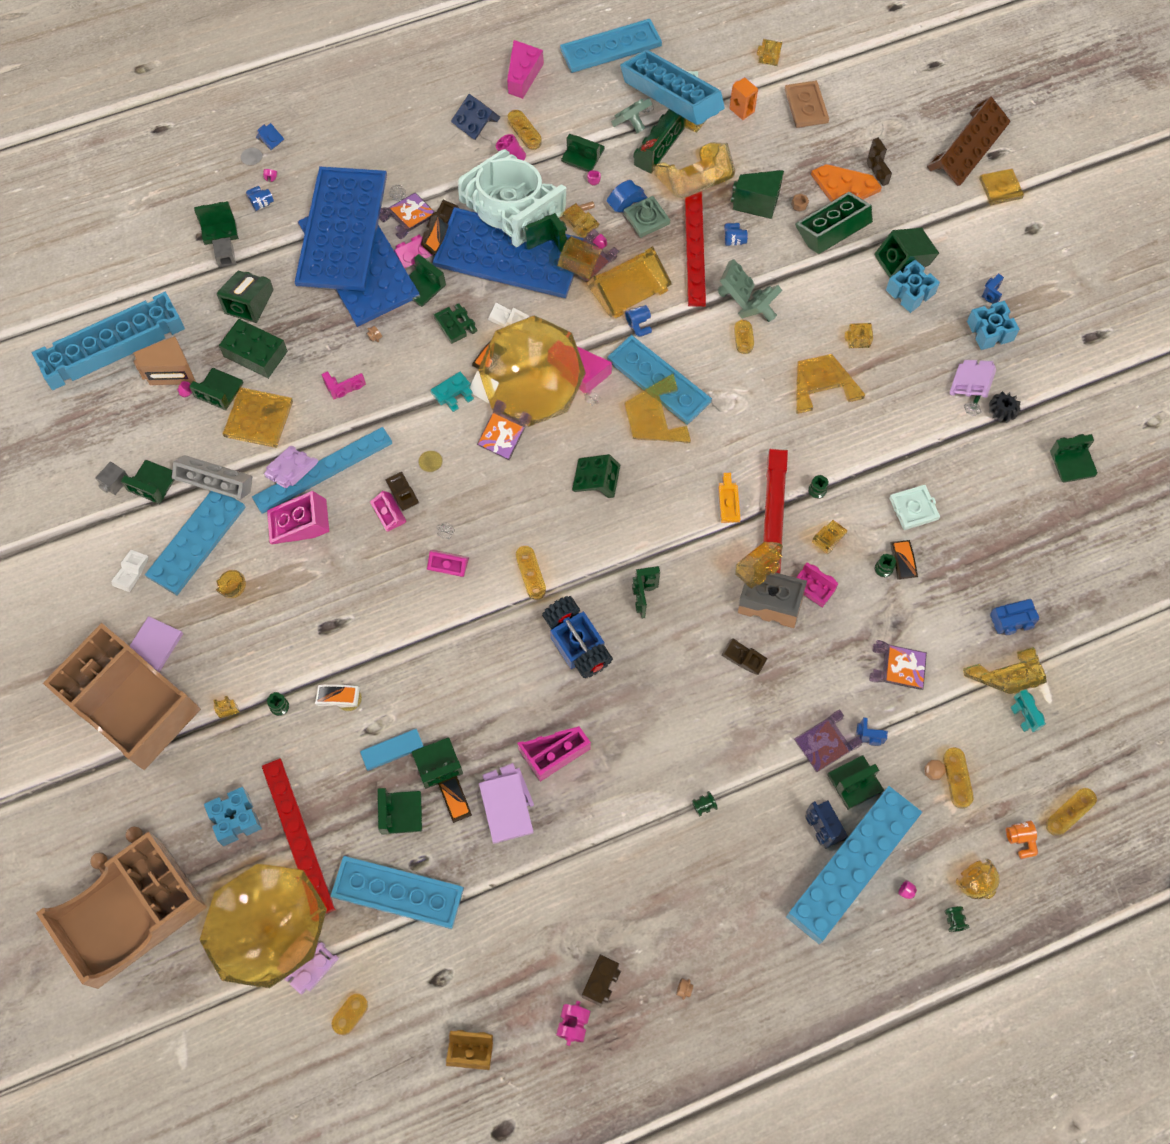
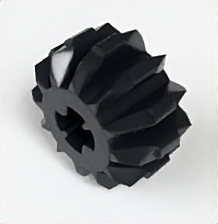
[989,391,1021,423]

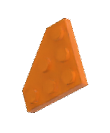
[811,164,882,202]

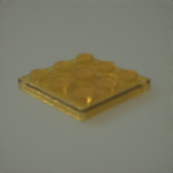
[223,387,293,448]

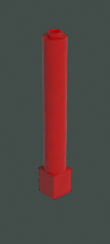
[762,449,788,574]

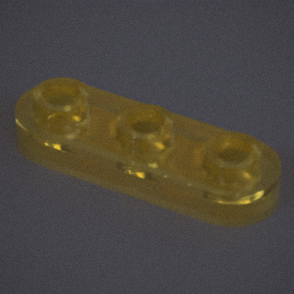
[508,110,542,150]
[516,546,546,600]
[943,747,974,809]
[1046,788,1097,836]

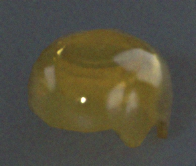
[216,570,246,599]

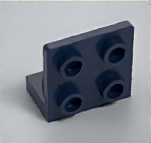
[451,94,501,140]
[805,800,848,849]

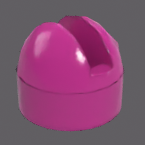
[263,169,277,182]
[587,170,601,186]
[592,234,607,249]
[177,381,192,397]
[898,880,917,899]

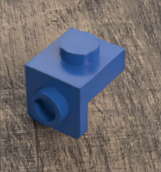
[256,123,284,150]
[982,273,1004,304]
[857,717,888,746]

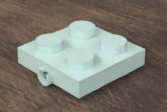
[889,485,940,530]

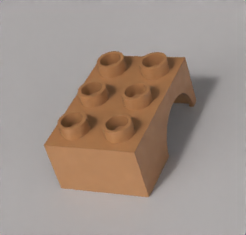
[42,623,201,770]
[36,831,207,989]

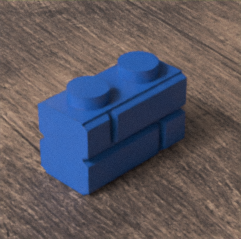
[990,599,1039,635]

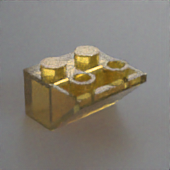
[557,236,603,280]
[735,541,783,589]

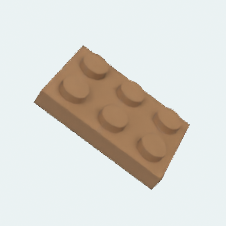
[784,80,829,128]

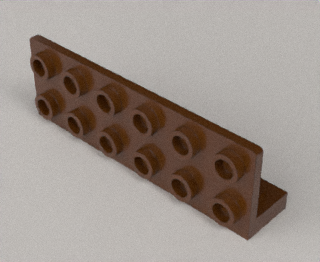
[927,96,1011,186]

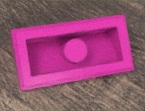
[370,491,407,532]
[427,550,469,577]

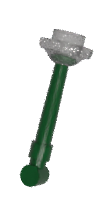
[964,395,982,416]

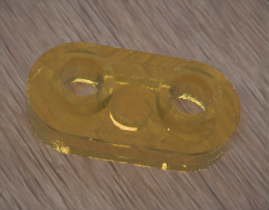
[734,320,754,354]
[331,994,368,1035]

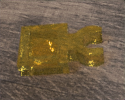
[214,696,240,719]

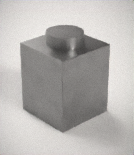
[212,237,236,268]
[95,461,128,495]

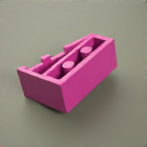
[507,40,544,99]
[548,339,612,395]
[517,726,591,782]

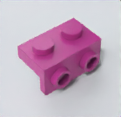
[394,234,433,269]
[796,562,838,608]

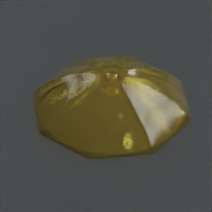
[478,315,586,427]
[199,864,327,988]

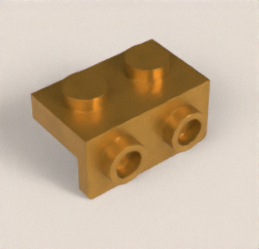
[446,1030,493,1070]

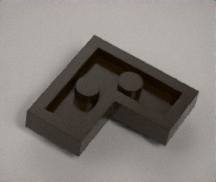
[867,137,892,186]

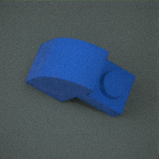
[606,180,648,212]

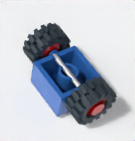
[542,596,613,679]

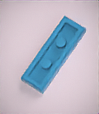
[360,728,424,771]

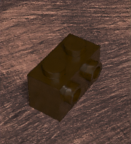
[582,954,621,1007]

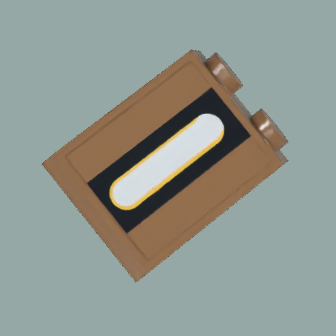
[133,336,196,385]

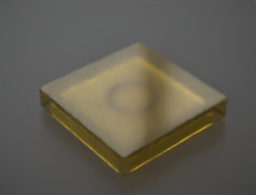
[979,169,1024,205]

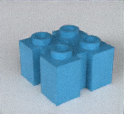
[886,260,940,313]
[967,301,1020,350]
[204,787,262,847]

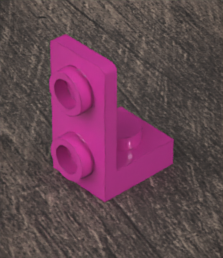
[321,371,366,400]

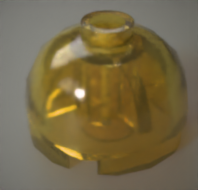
[956,859,1000,900]

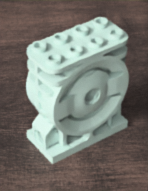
[458,149,567,247]

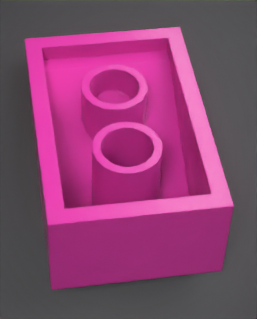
[267,491,330,544]

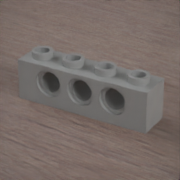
[172,455,253,500]

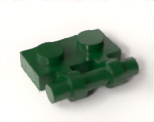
[434,303,478,344]

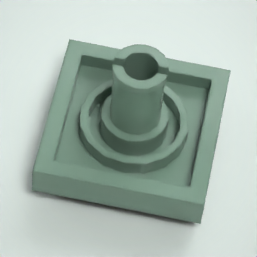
[611,99,652,134]
[623,196,670,238]
[718,259,755,307]
[738,285,783,322]

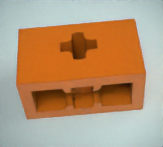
[729,77,758,120]

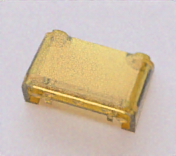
[653,142,735,199]
[587,246,672,319]

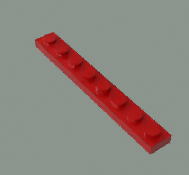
[685,188,706,307]
[262,758,336,918]

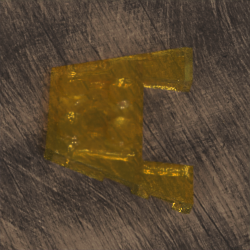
[796,354,865,414]
[624,374,691,443]
[963,647,1047,694]

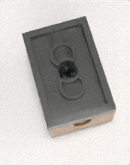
[738,566,807,628]

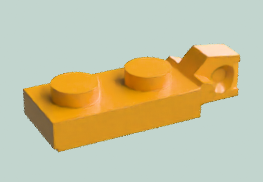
[718,473,741,523]

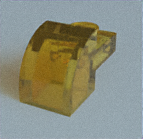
[562,203,600,238]
[812,520,848,554]

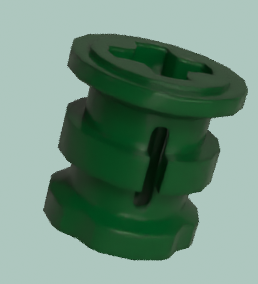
[808,475,829,499]
[874,554,896,577]
[267,692,289,716]
[692,791,718,817]
[945,906,970,932]

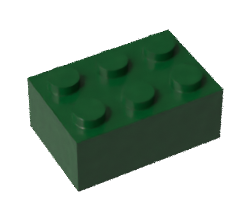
[219,318,288,379]

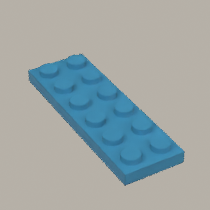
[560,18,662,73]
[607,335,712,425]
[145,491,246,596]
[330,856,464,929]

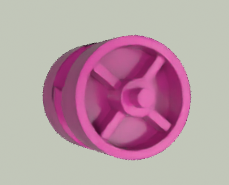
[496,134,526,161]
[556,1001,591,1046]

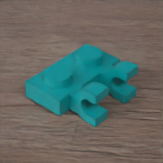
[431,371,474,412]
[1011,688,1046,732]

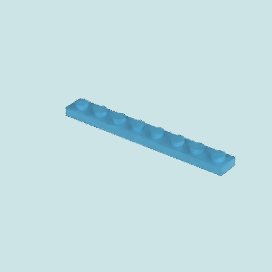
[252,427,393,514]

